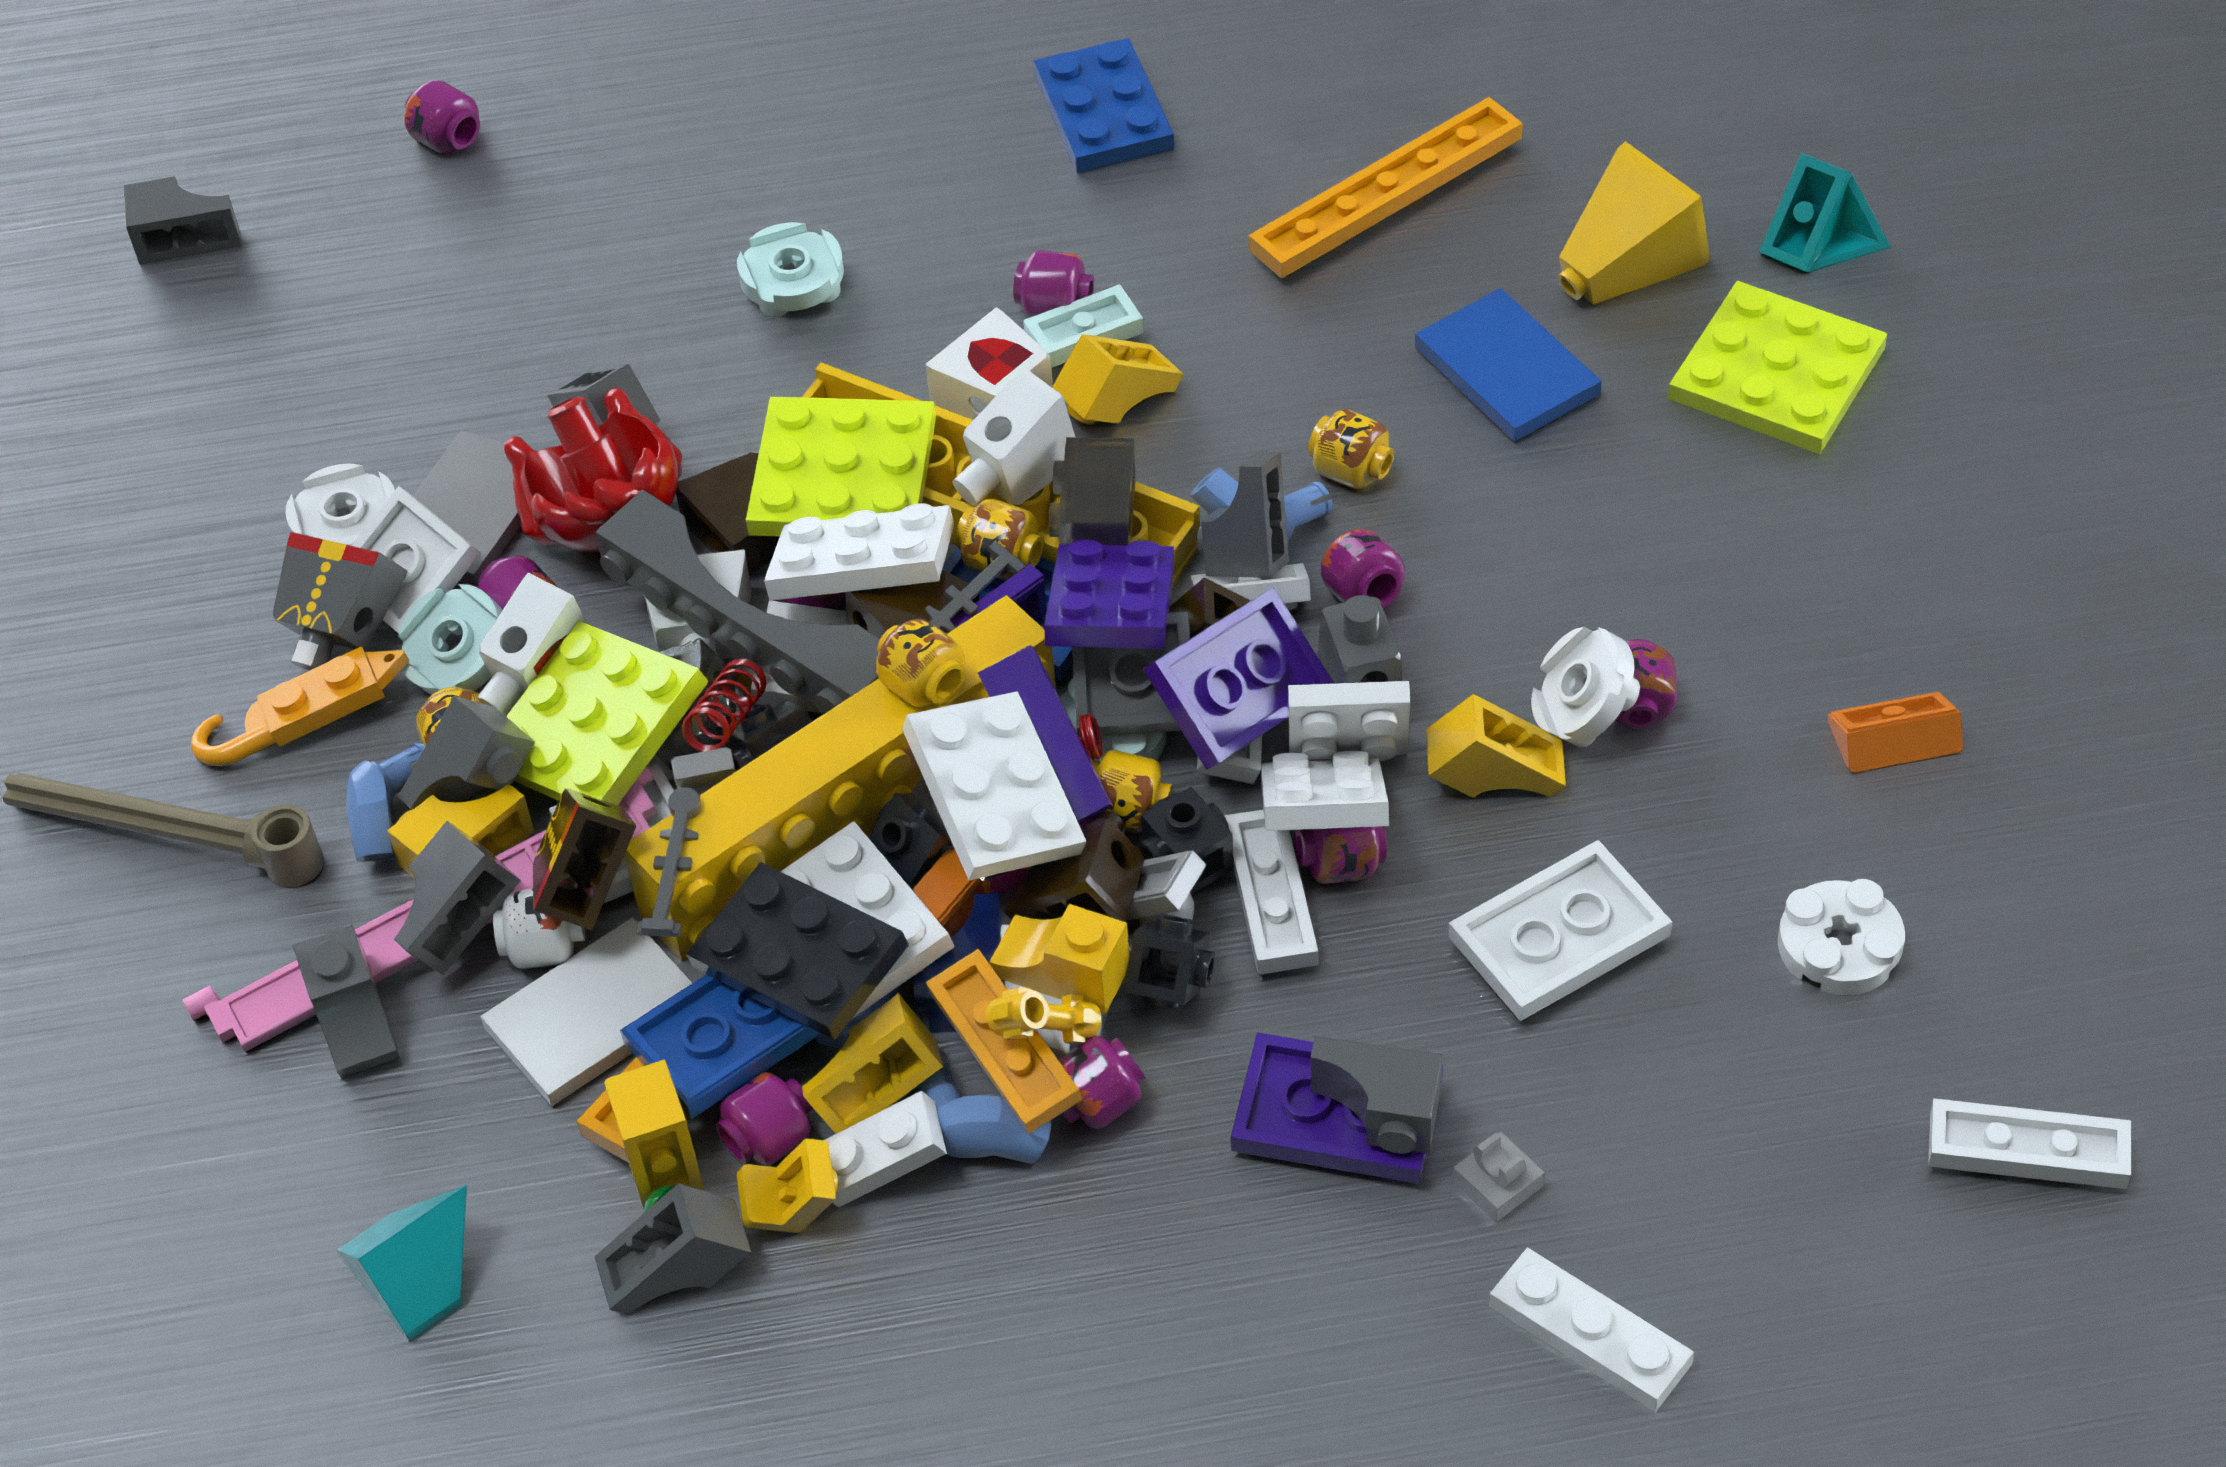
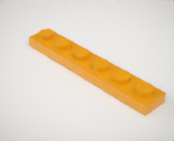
[1248,97,1523,279]

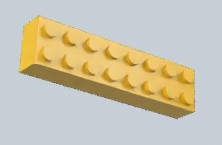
[624,595,1056,962]

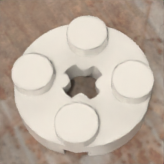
[285,464,395,545]
[1531,627,1640,748]
[1778,879,1905,995]

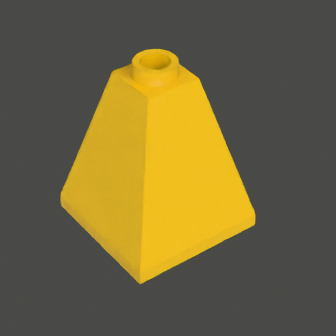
[1557,141,1711,305]

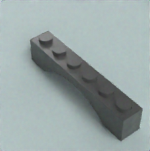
[596,489,880,714]

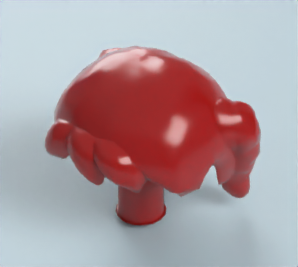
[504,388,682,553]

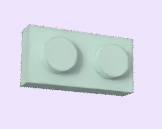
[1023,284,1144,368]

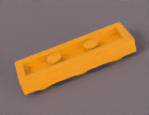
[926,949,1082,1134]

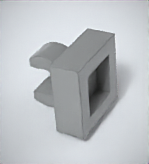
[1453,1131,1545,1222]

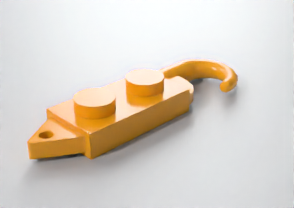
[191,646,409,767]

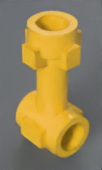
[986,987,1101,1044]

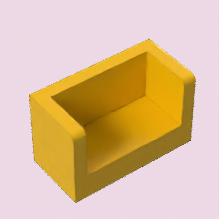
[604,1059,704,1208]

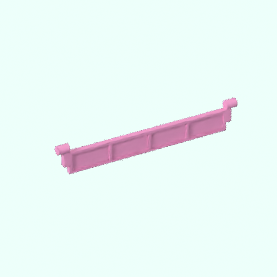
[182,766,657,1052]

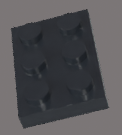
[686,862,909,1040]

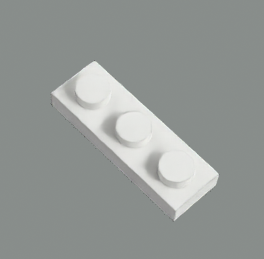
[1224,809,1318,975]
[1928,1098,2131,1189]
[1489,1247,1694,1413]

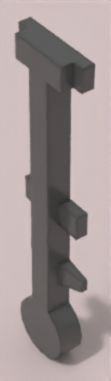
[925,540,1026,632]
[636,787,701,937]

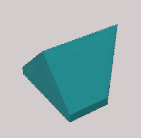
[1759,152,1891,272]
[337,1185,467,1341]

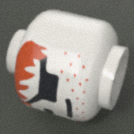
[493,889,585,969]

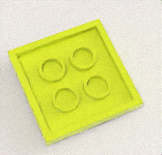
[1668,281,1888,454]
[746,397,936,536]
[506,621,709,806]

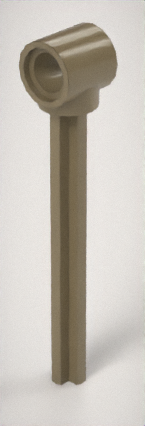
[2,773,324,888]

